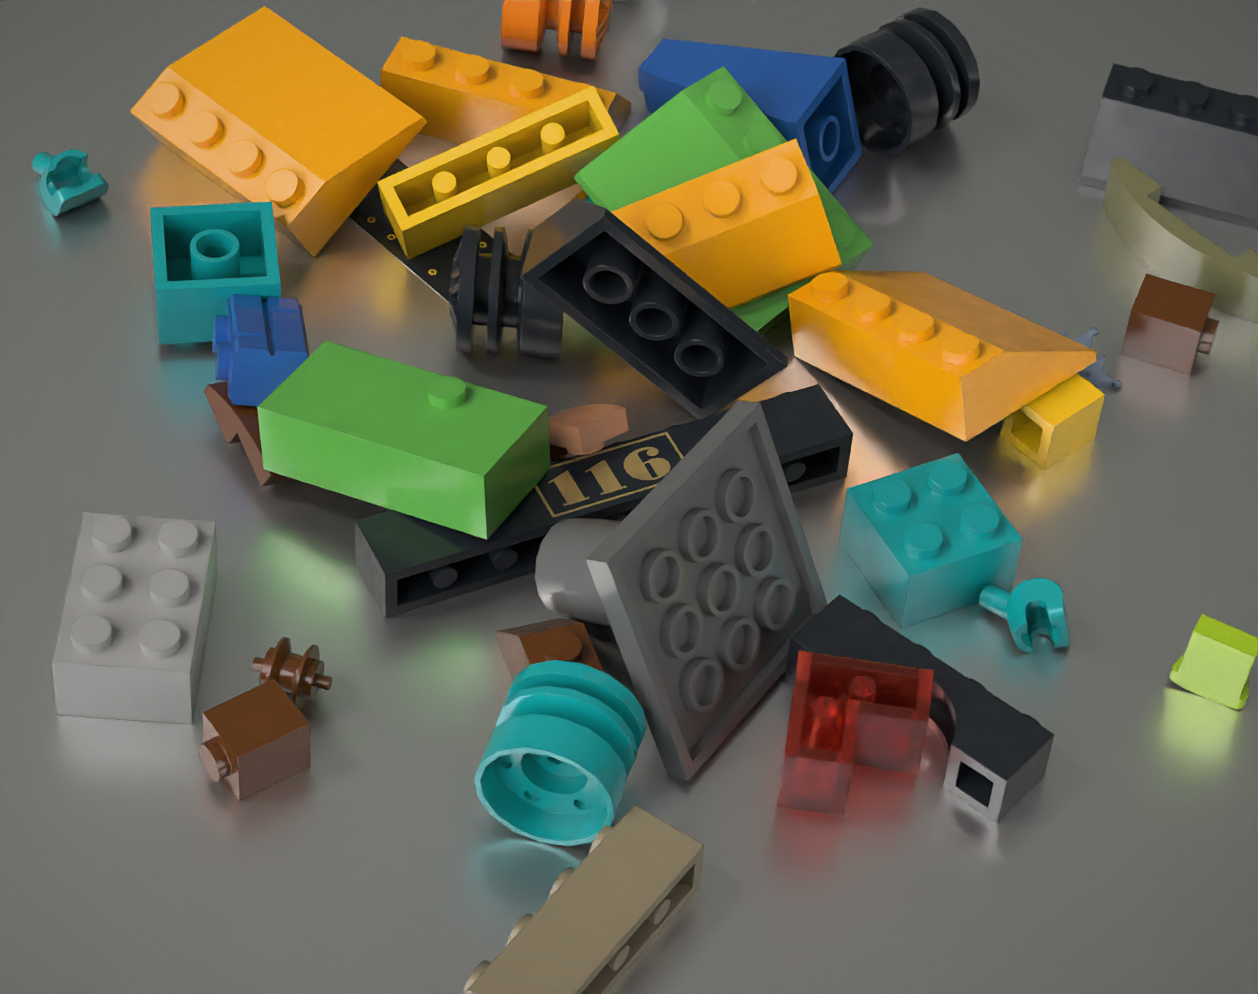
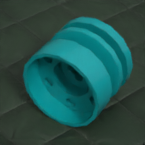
[474,660,647,846]

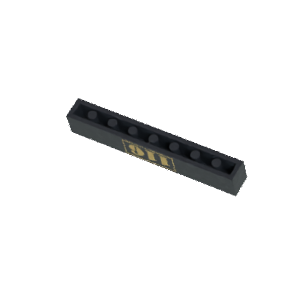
[355,384,853,618]

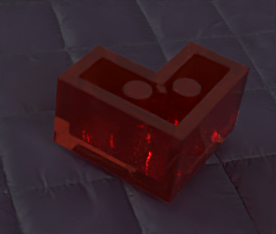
[777,651,934,817]

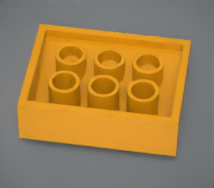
[130,6,427,257]
[788,270,1096,442]

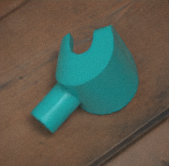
[32,149,109,216]
[979,578,1071,654]

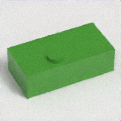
[257,341,550,540]

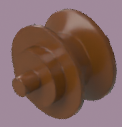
[252,637,332,710]

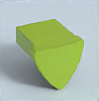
[1169,614,1258,709]

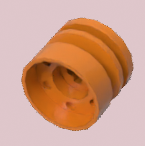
[501,0,613,61]

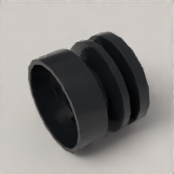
[834,7,980,156]
[449,225,564,358]

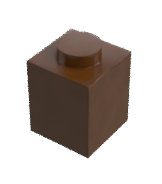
[1121,274,1220,375]
[198,679,310,801]

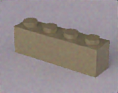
[463,804,704,994]

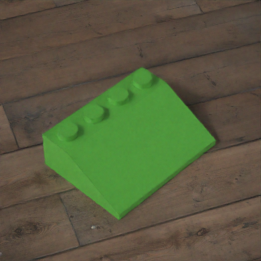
[574,66,874,335]

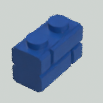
[212,294,310,406]

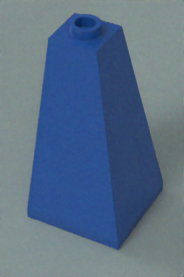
[638,38,862,195]

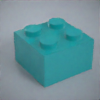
[150,201,281,344]
[839,453,1023,629]

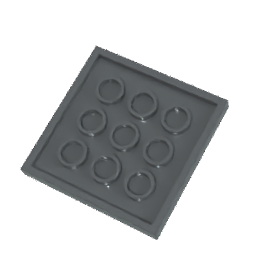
[535,401,828,781]

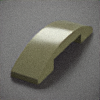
[1103,156,1258,324]

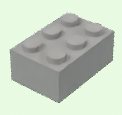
[52,512,218,725]

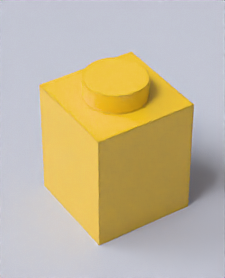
[1000,373,1105,470]

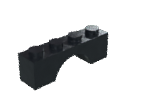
[784,594,1055,824]

